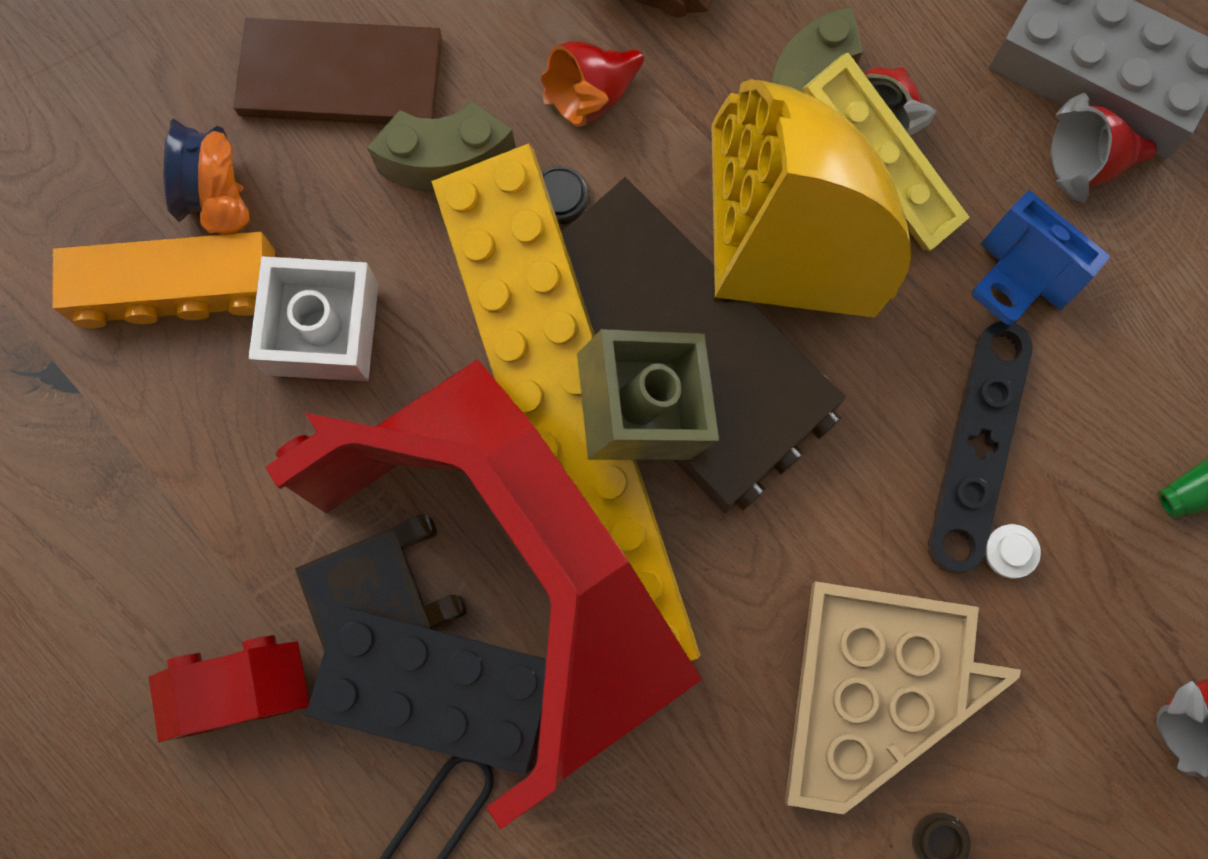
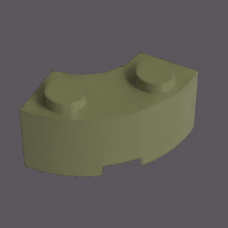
[771,6,863,93]
[367,101,516,192]

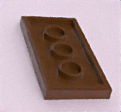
[233,18,442,124]

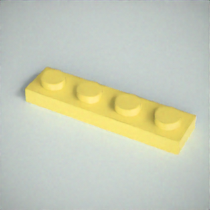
[802,52,970,251]

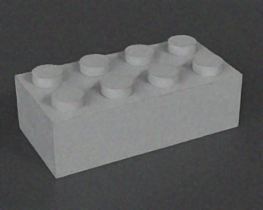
[989,0,1208,159]

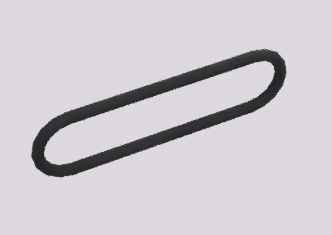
[380,756,493,859]

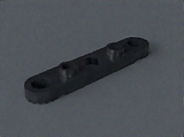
[928,321,1033,574]

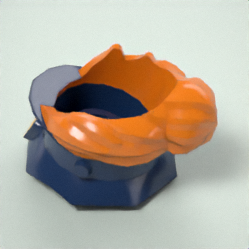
[163,118,250,235]

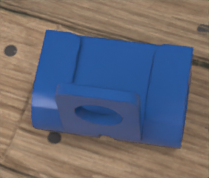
[972,190,1111,326]

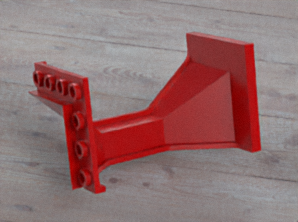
[265,359,702,830]

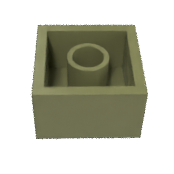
[577,329,719,460]

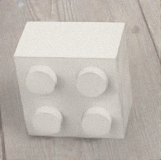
[248,256,379,382]

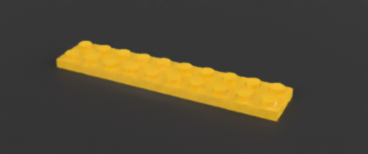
[431,143,701,661]

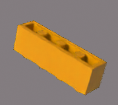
[52,232,275,329]

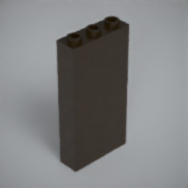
[562,177,846,514]

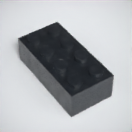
[306,605,546,775]

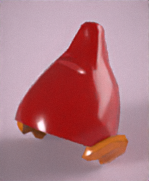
[541,41,644,127]

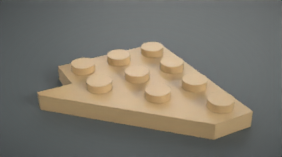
[785,581,1021,815]

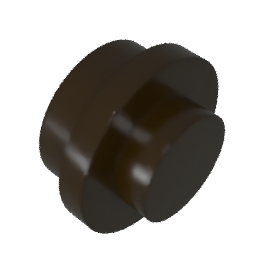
[912,812,971,859]

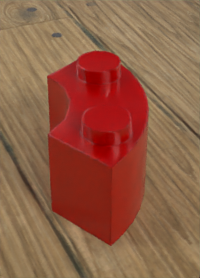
[148,635,309,743]

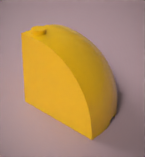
[711,79,911,318]

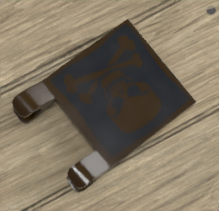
[295,514,467,651]

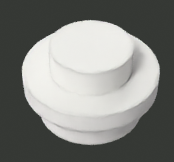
[985,524,1041,579]

